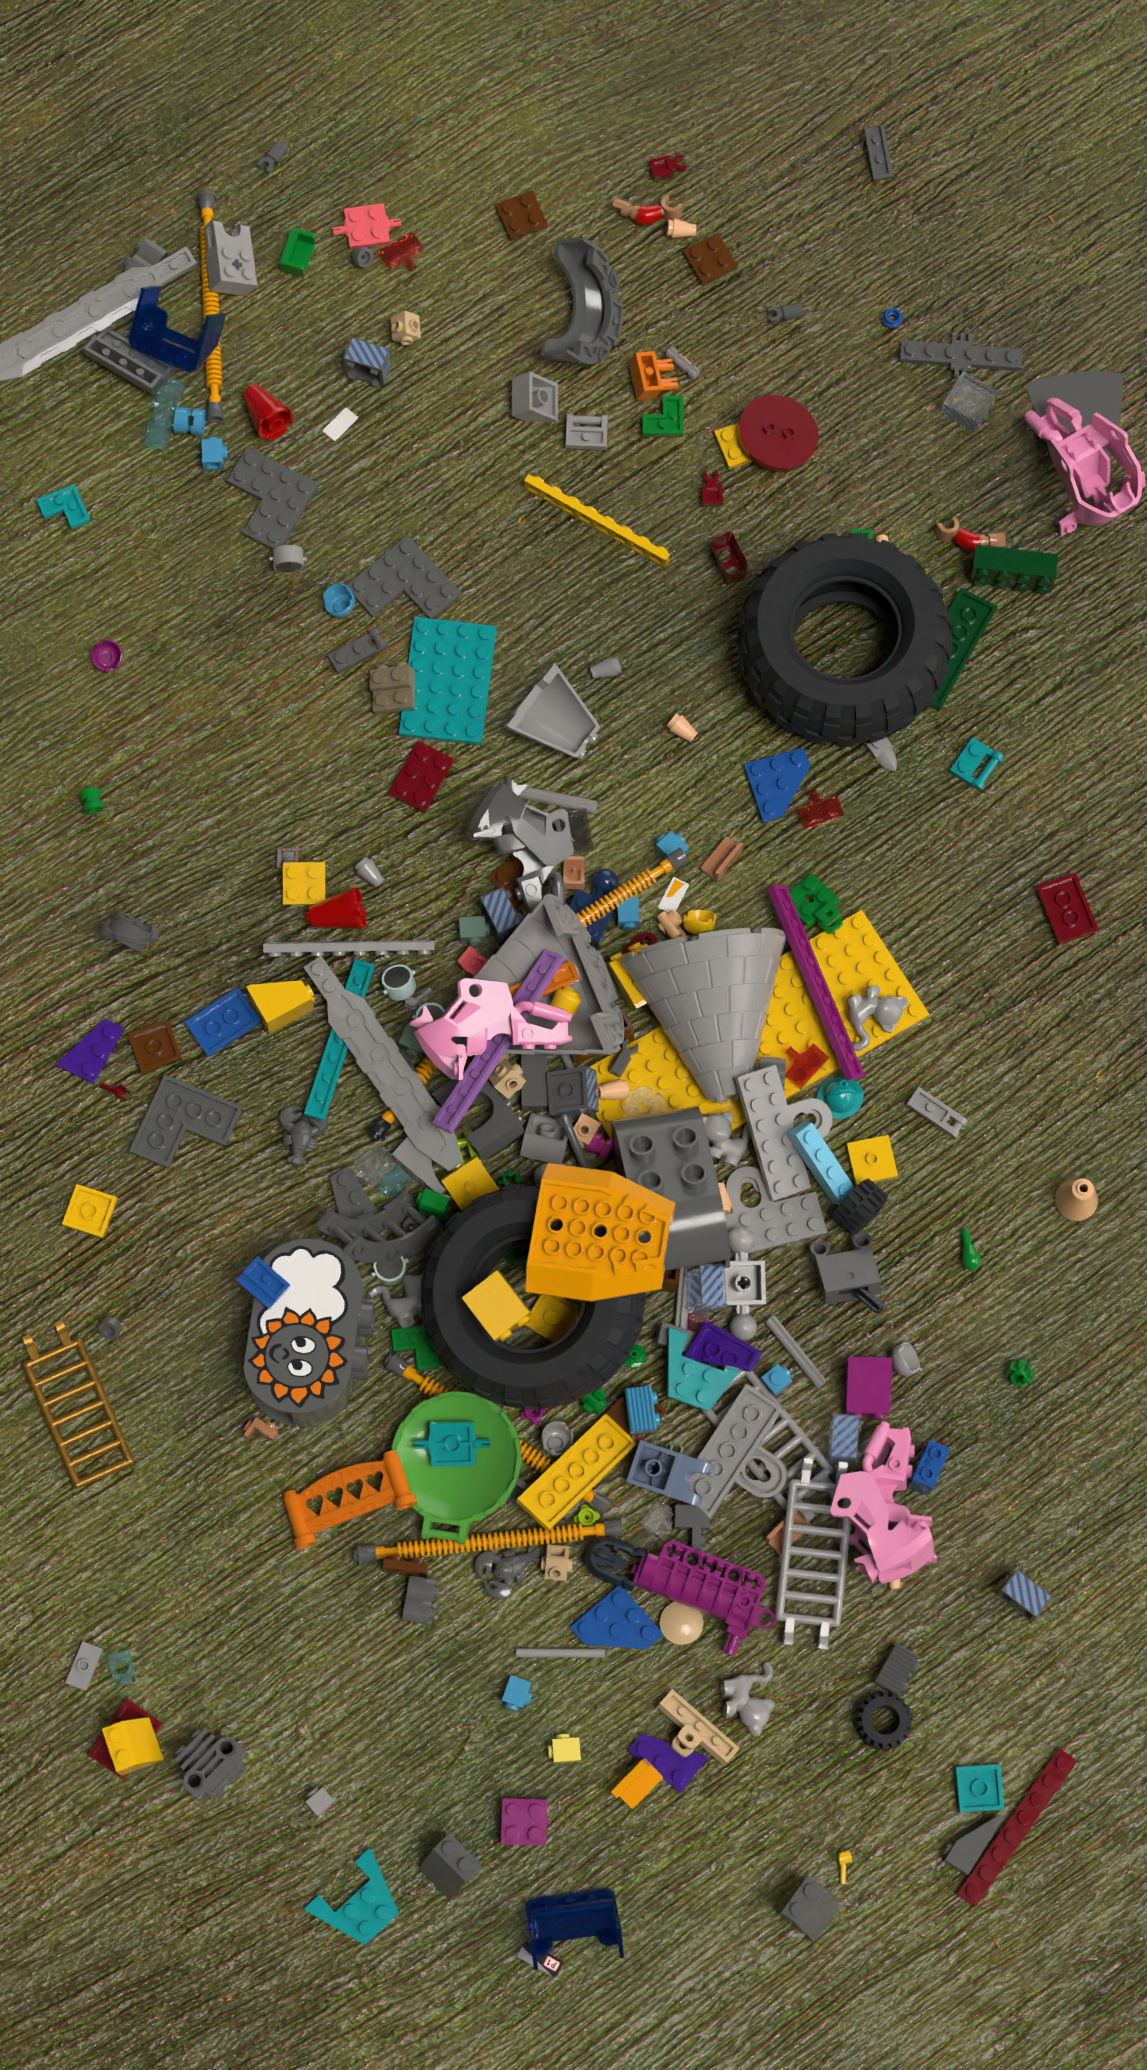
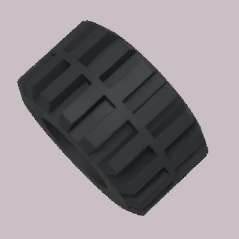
[833,1178,888,1236]
[855,1692,913,1751]

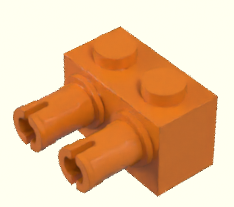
[628,351,678,400]

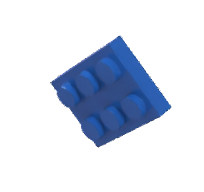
[185,987,262,1058]

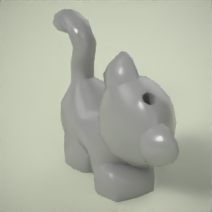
[847,984,909,1051]
[702,1111,751,1167]
[368,1274,422,1328]
[721,1662,775,1737]

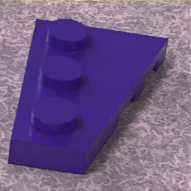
[56,1019,125,1085]
[684,1321,762,1372]

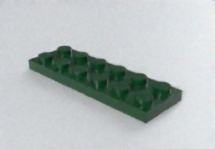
[930,588,998,711]

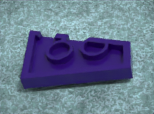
[628,1733,708,1793]

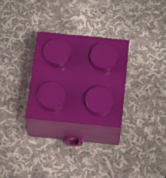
[499,1798,549,1846]

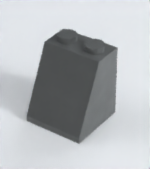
[418,1833,482,1900]
[778,1875,841,1942]

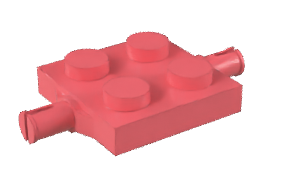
[332,203,401,250]

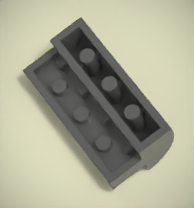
[83,328,174,395]

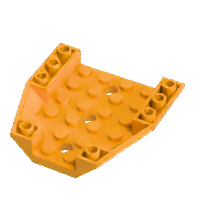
[526,1163,676,1302]

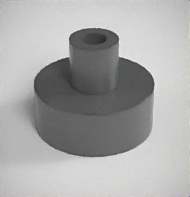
[353,246,374,268]
[98,1317,122,1339]

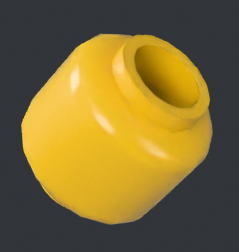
[550,986,581,1017]

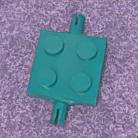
[415,1421,490,1467]

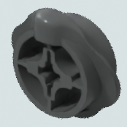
[100,911,159,952]

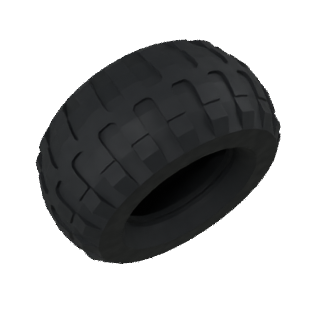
[737,533,952,747]
[420,1183,646,1410]

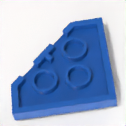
[744,747,810,824]
[570,1585,664,1650]

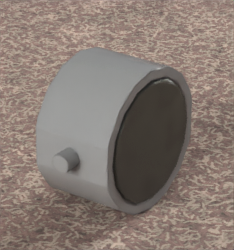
[269,545,307,573]

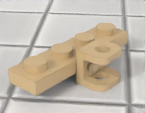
[657,1689,740,1766]

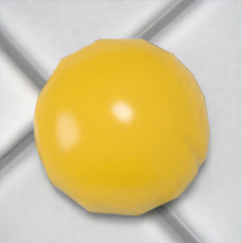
[683,910,716,936]

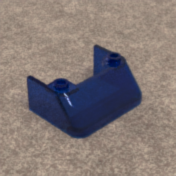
[129,285,226,372]
[525,1888,624,1970]

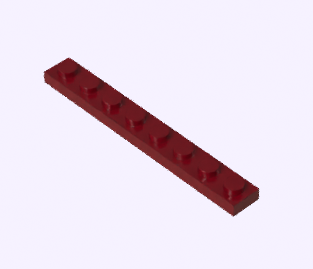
[956,1748,1078,1908]

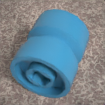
[174,406,206,436]

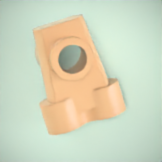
[657,909,688,939]

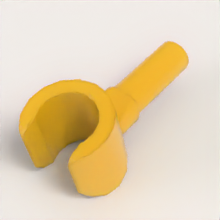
[838,1850,852,1883]

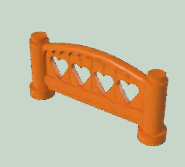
[283,1450,417,1550]

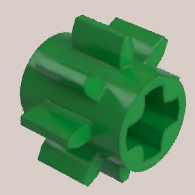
[498,1168,525,1187]
[1006,1359,1035,1387]
[581,1388,608,1415]

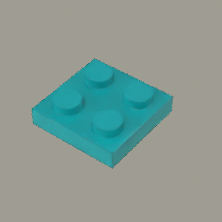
[955,1764,1005,1813]

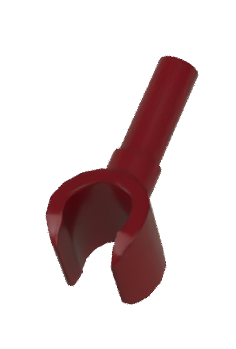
[100,1083,131,1101]

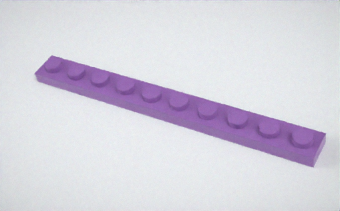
[432,949,565,1134]

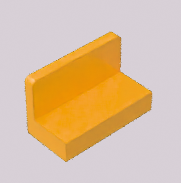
[611,1758,663,1809]

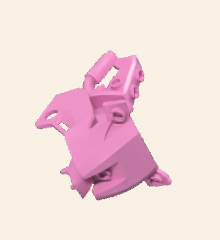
[1024,398,1145,536]
[409,978,572,1080]
[830,1421,937,1584]

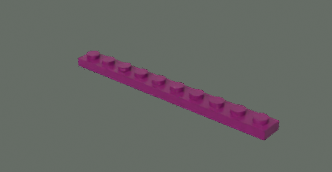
[767,885,865,1081]

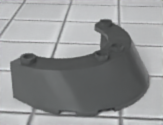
[540,237,623,364]

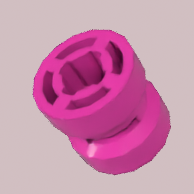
[587,1132,613,1160]

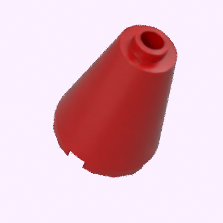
[243,384,294,440]
[306,887,367,929]

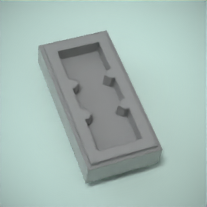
[65,1641,104,1692]

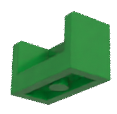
[280,228,316,278]

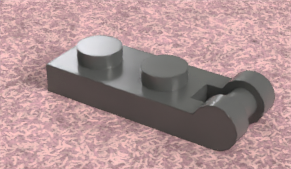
[328,628,389,674]

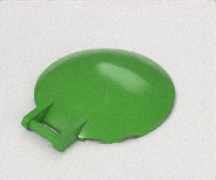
[392,1391,522,1545]

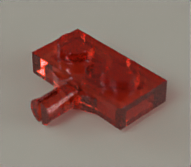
[378,232,423,272]
[797,788,844,830]
[785,1043,830,1090]

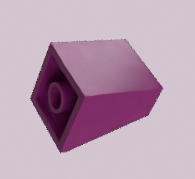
[844,1357,892,1420]

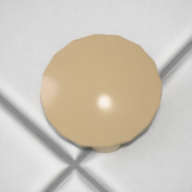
[659,1602,704,1645]

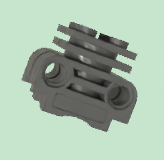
[174,1727,248,1803]

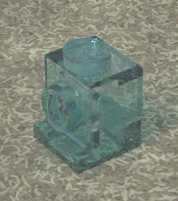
[378,1163,412,1198]

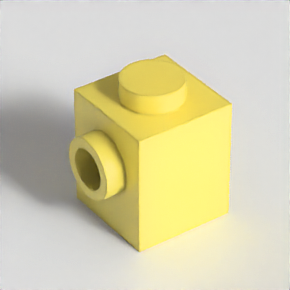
[548,1734,581,1764]

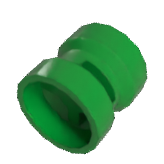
[79,787,105,815]

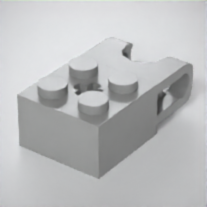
[205,220,257,296]

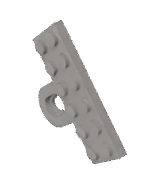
[734,1065,832,1201]
[710,1166,827,1264]
[688,1384,788,1518]

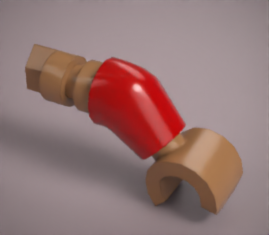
[612,195,683,225]
[935,516,1006,552]

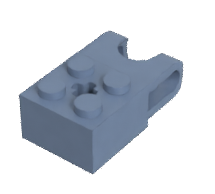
[626,1440,714,1506]

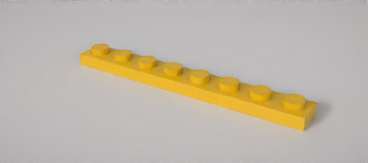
[524,474,670,568]

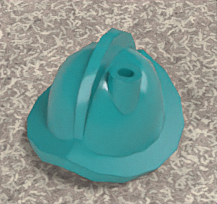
[817,1077,864,1119]

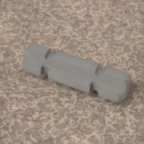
[665,347,700,380]

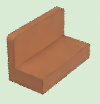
[700,837,743,882]
[765,1510,811,1556]

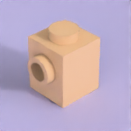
[573,1113,601,1149]

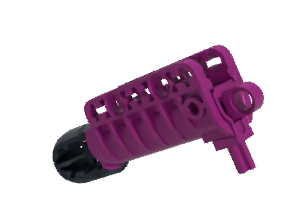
[585,1536,775,1657]

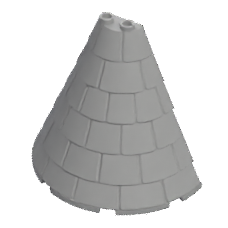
[440,894,624,1055]
[620,928,786,1103]

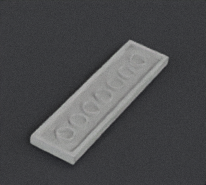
[263,940,435,957]

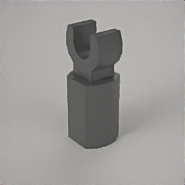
[258,139,289,175]
[767,303,804,324]
[608,1039,639,1078]

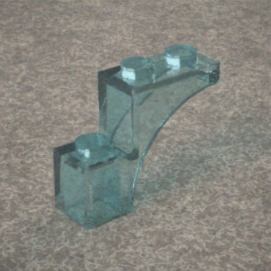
[145,379,186,450]

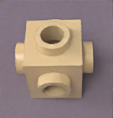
[391,310,421,345]
[489,1059,526,1099]
[541,1544,573,1581]

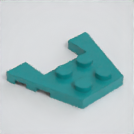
[667,1328,740,1412]
[304,1848,399,1945]

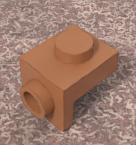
[563,856,585,890]
[243,1417,279,1442]

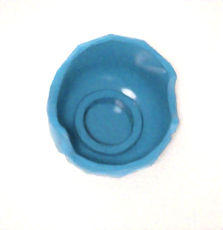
[323,583,355,617]

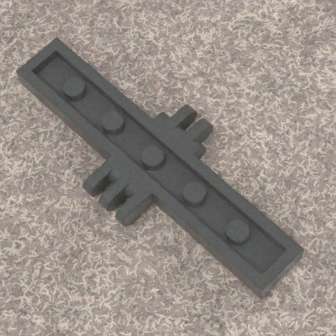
[900,332,1023,379]

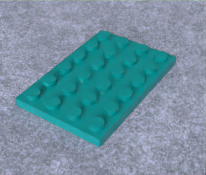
[399,617,497,746]

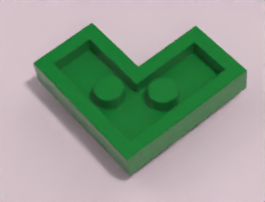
[642,396,684,437]
[391,1326,440,1371]

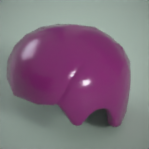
[91,639,123,672]

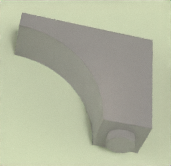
[392,1137,446,1195]

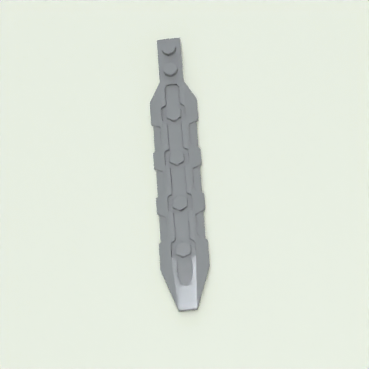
[0,246,198,382]
[304,956,462,1171]

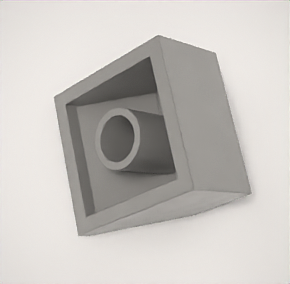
[512,371,558,422]
[520,1113,573,1165]

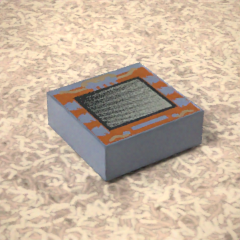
[277,848,299,870]

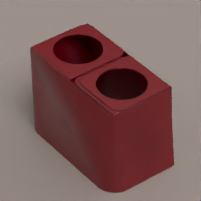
[710,531,748,585]

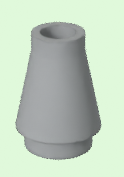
[590,656,622,679]
[354,857,385,888]

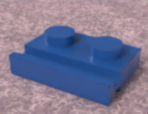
[236,1256,291,1310]

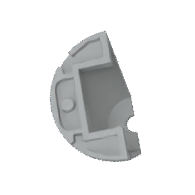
[504,664,600,760]

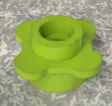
[574,1505,600,1527]

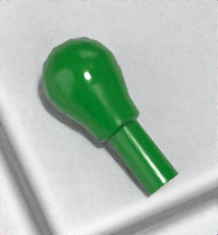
[960,1229,981,1270]

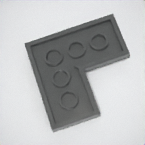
[227,447,319,551]
[346,535,462,619]
[129,1074,243,1169]

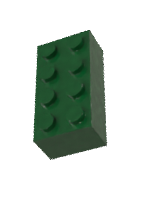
[969,544,1058,594]

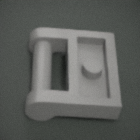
[566,413,608,450]

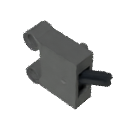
[810,1232,884,1313]

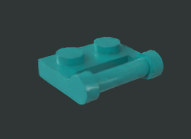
[949,737,1004,791]

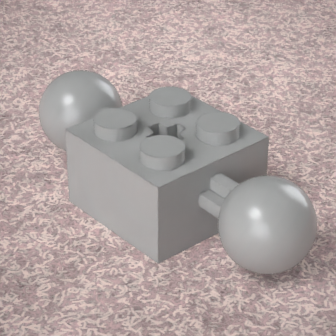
[719,1226,766,1341]

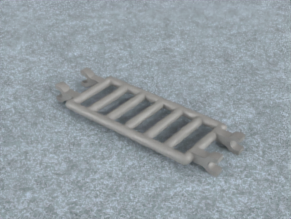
[701,1367,835,1523]
[775,1458,852,1649]

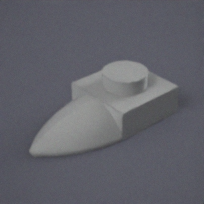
[863,737,897,771]

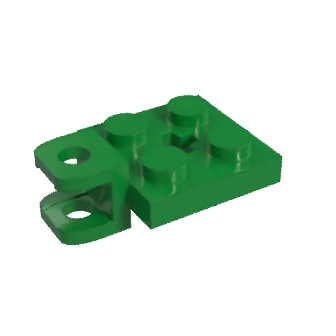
[789,873,843,934]

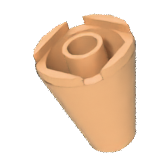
[1055,1179,1098,1221]

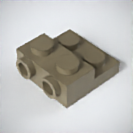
[370,662,415,715]

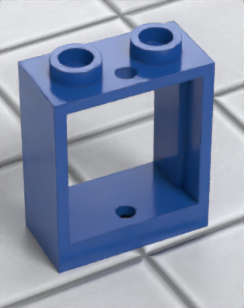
[908,1440,950,1496]

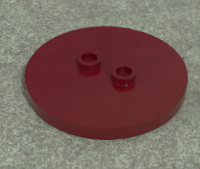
[737,395,818,471]

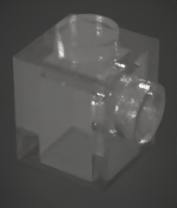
[640,1502,674,1538]

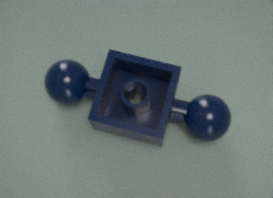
[569,868,618,949]

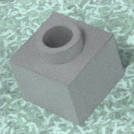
[306,1787,335,1817]

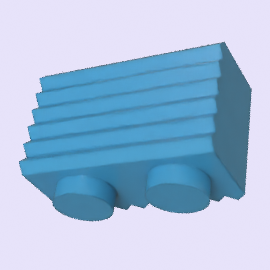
[625,1386,660,1435]

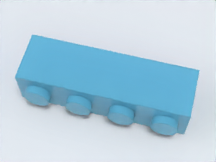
[787,1121,855,1205]

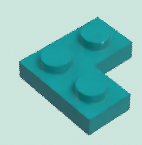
[36,484,91,530]

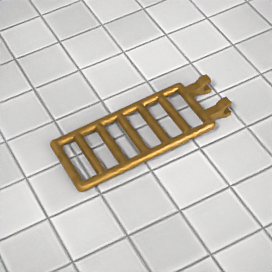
[22,1320,134,1489]

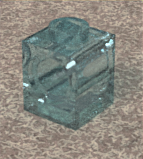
[108,1650,137,1686]

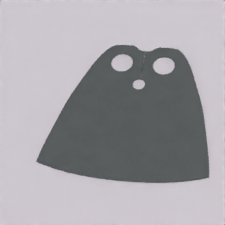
[1026,371,1123,456]

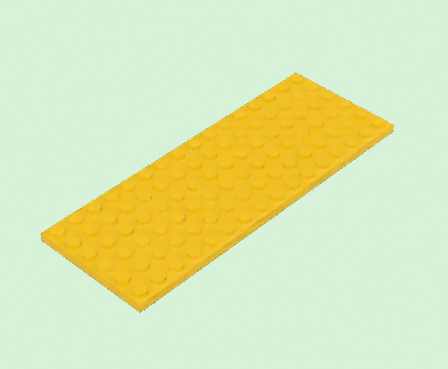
[589,910,929,1145]

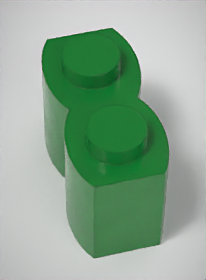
[416,1188,451,1222]

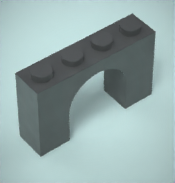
[432,1070,525,1161]

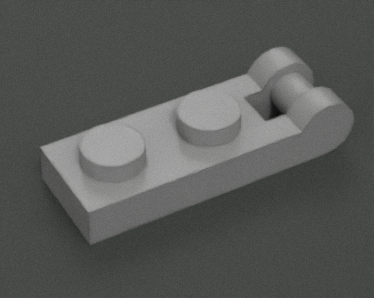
[906,1087,968,1139]

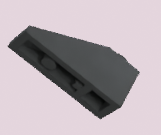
[943,1815,1003,1876]

